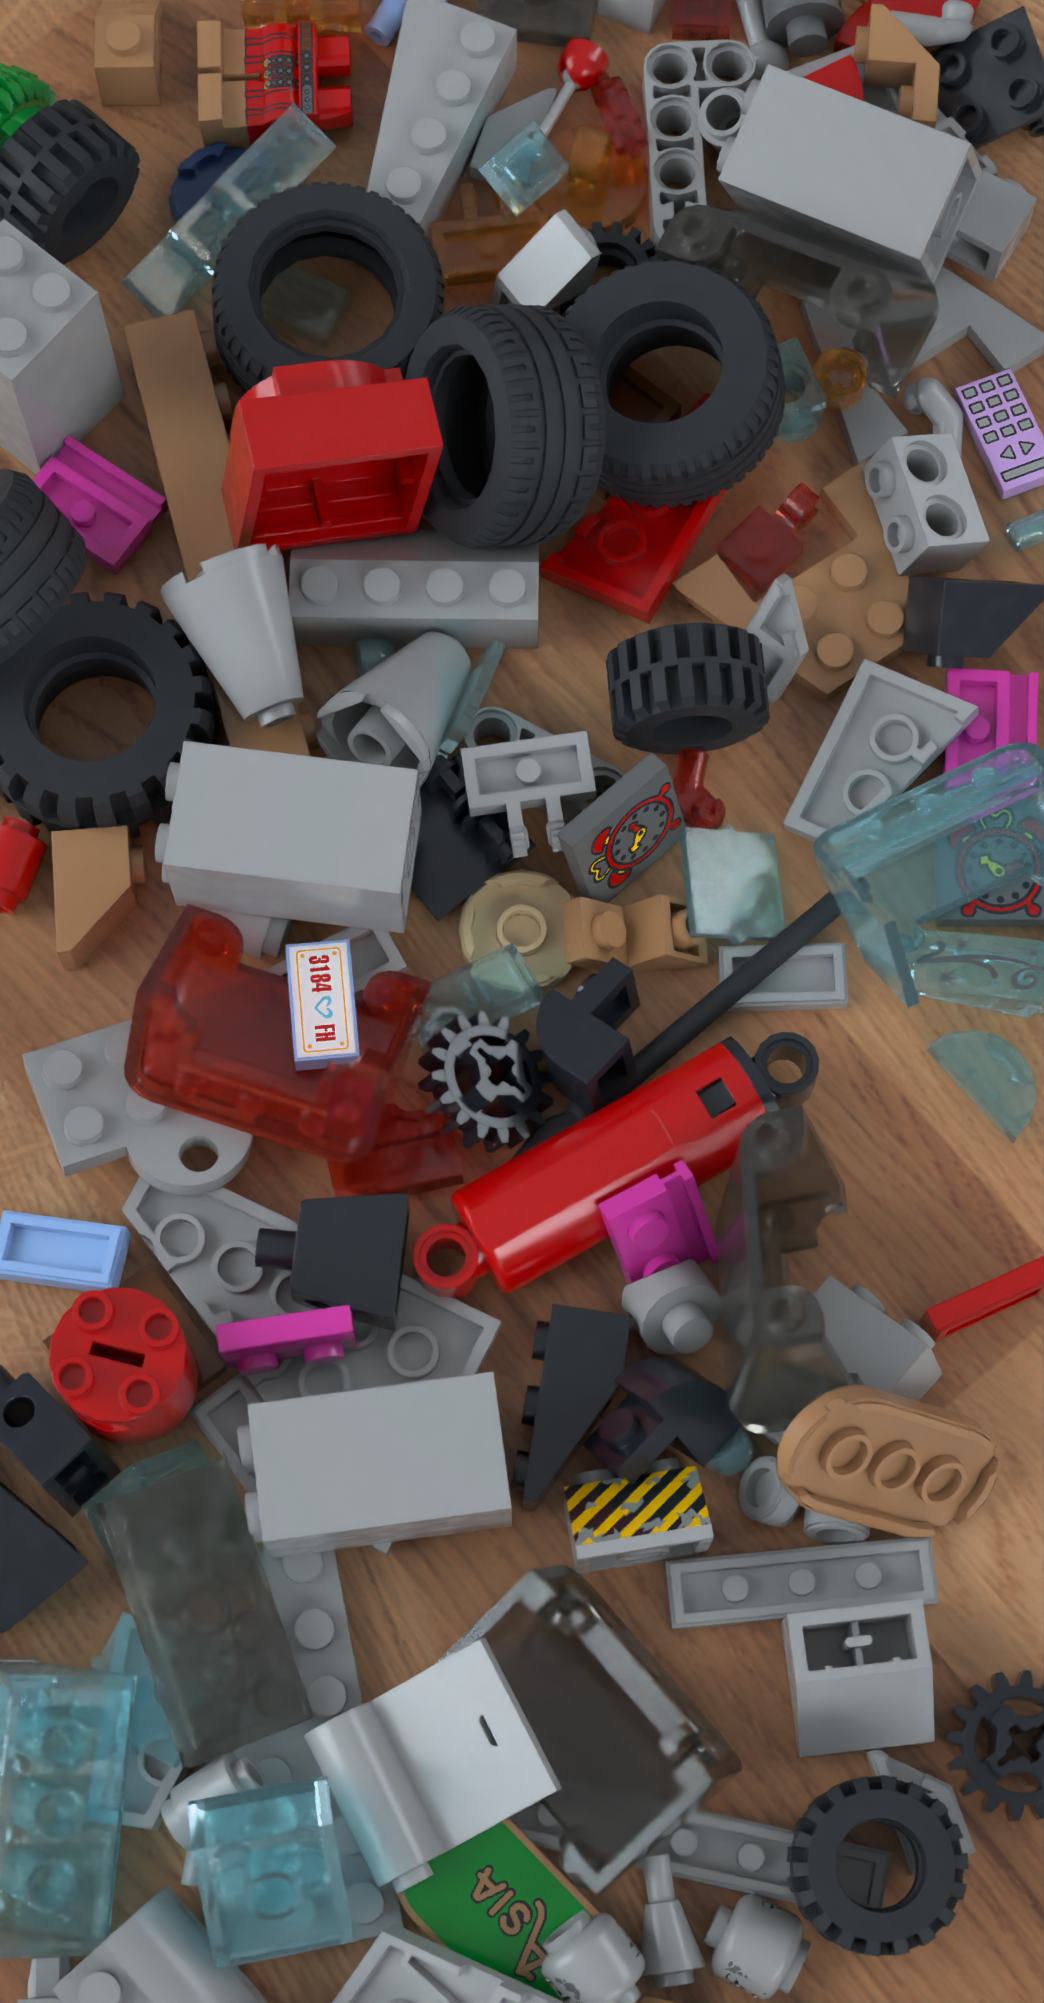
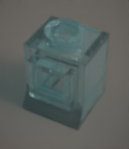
[478,120,571,217]

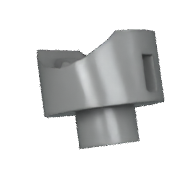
[622,1258,722,1354]

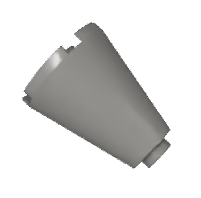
[160,543,304,729]
[317,632,471,787]

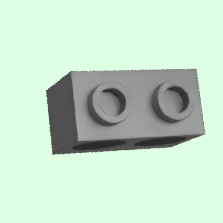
[862,433,990,576]

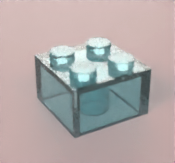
[188,1776,355,1968]

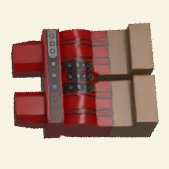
[197,20,354,149]

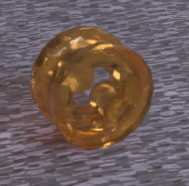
[811,347,868,410]

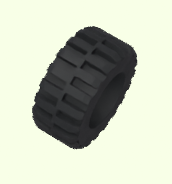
[0,592,219,839]

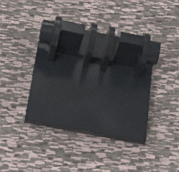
[929,6,1044,149]
[411,754,536,922]

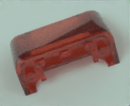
[124,904,432,1164]

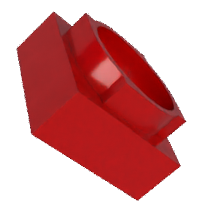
[221,360,444,551]

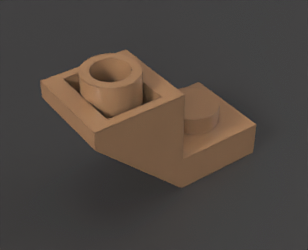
[854,4,940,129]
[562,894,708,972]

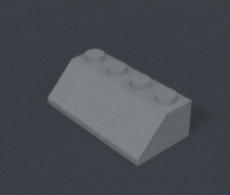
[289,529,539,649]

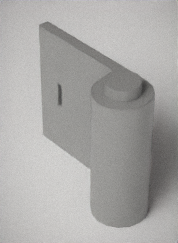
[304,1637,562,1894]

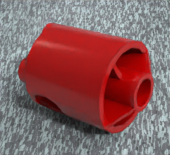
[49,1287,199,1446]

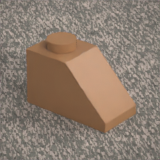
[94,0,163,106]
[51,825,147,971]

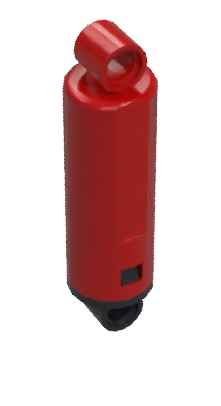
[413,1032,819,1299]

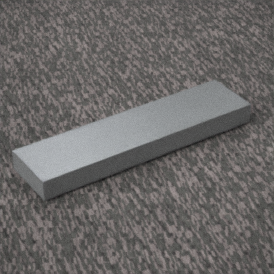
[664,1537,939,1631]

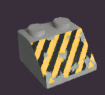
[563,1458,714,1575]

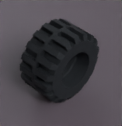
[0,99,140,265]
[606,622,770,754]
[786,1775,969,1957]

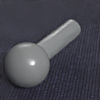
[736,0,790,80]

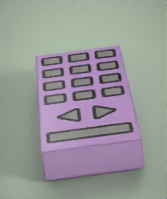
[953,368,1044,500]

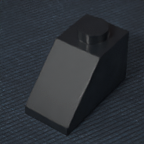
[903,576,1044,668]

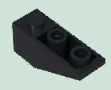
[511,1304,631,1511]

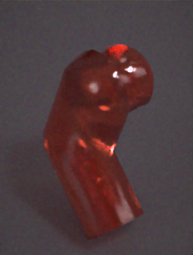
[672,748,726,834]

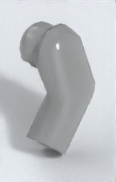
[902,377,964,457]

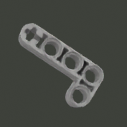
[642,40,756,265]

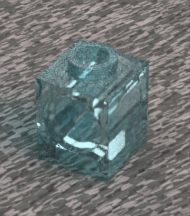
[772,337,827,445]

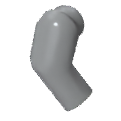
[891,0,974,46]

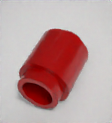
[0,817,47,915]

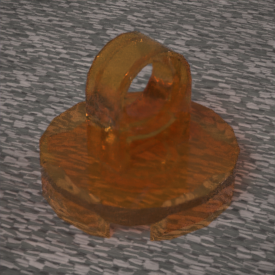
[530,125,648,233]

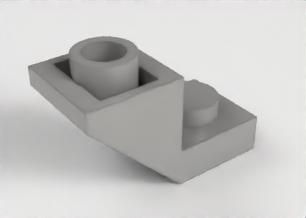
[489,209,601,310]

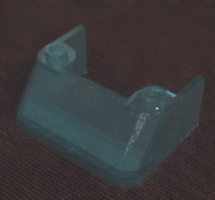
[813,742,1044,1008]

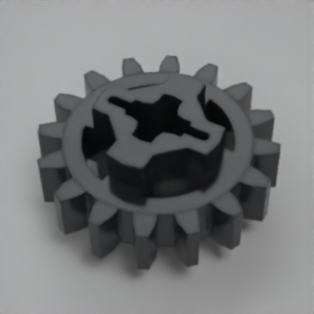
[417,1011,554,1153]
[944,1670,1044,1822]

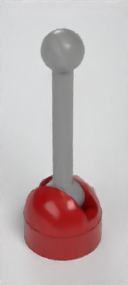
[521,38,609,163]

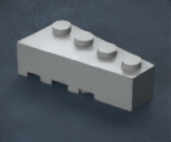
[367,0,517,241]

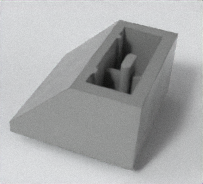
[781,1598,935,1758]

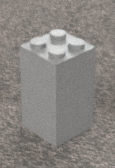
[716,64,983,285]
[0,219,125,475]
[155,741,422,933]
[237,1372,512,1558]

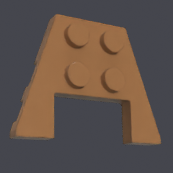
[671,460,909,703]

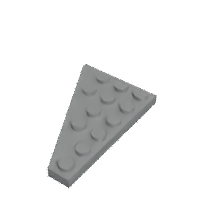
[122,1176,501,1556]

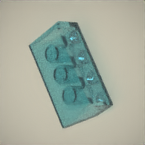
[0,1662,137,1959]

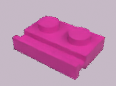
[33,435,169,576]
[942,668,1038,798]
[598,1160,722,1285]
[215,1305,358,1375]

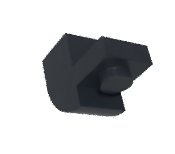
[536,957,641,1114]
[583,1357,748,1485]

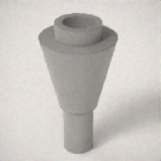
[640,1853,706,1988]

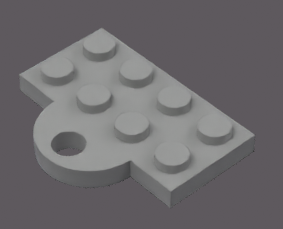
[22,976,310,1196]

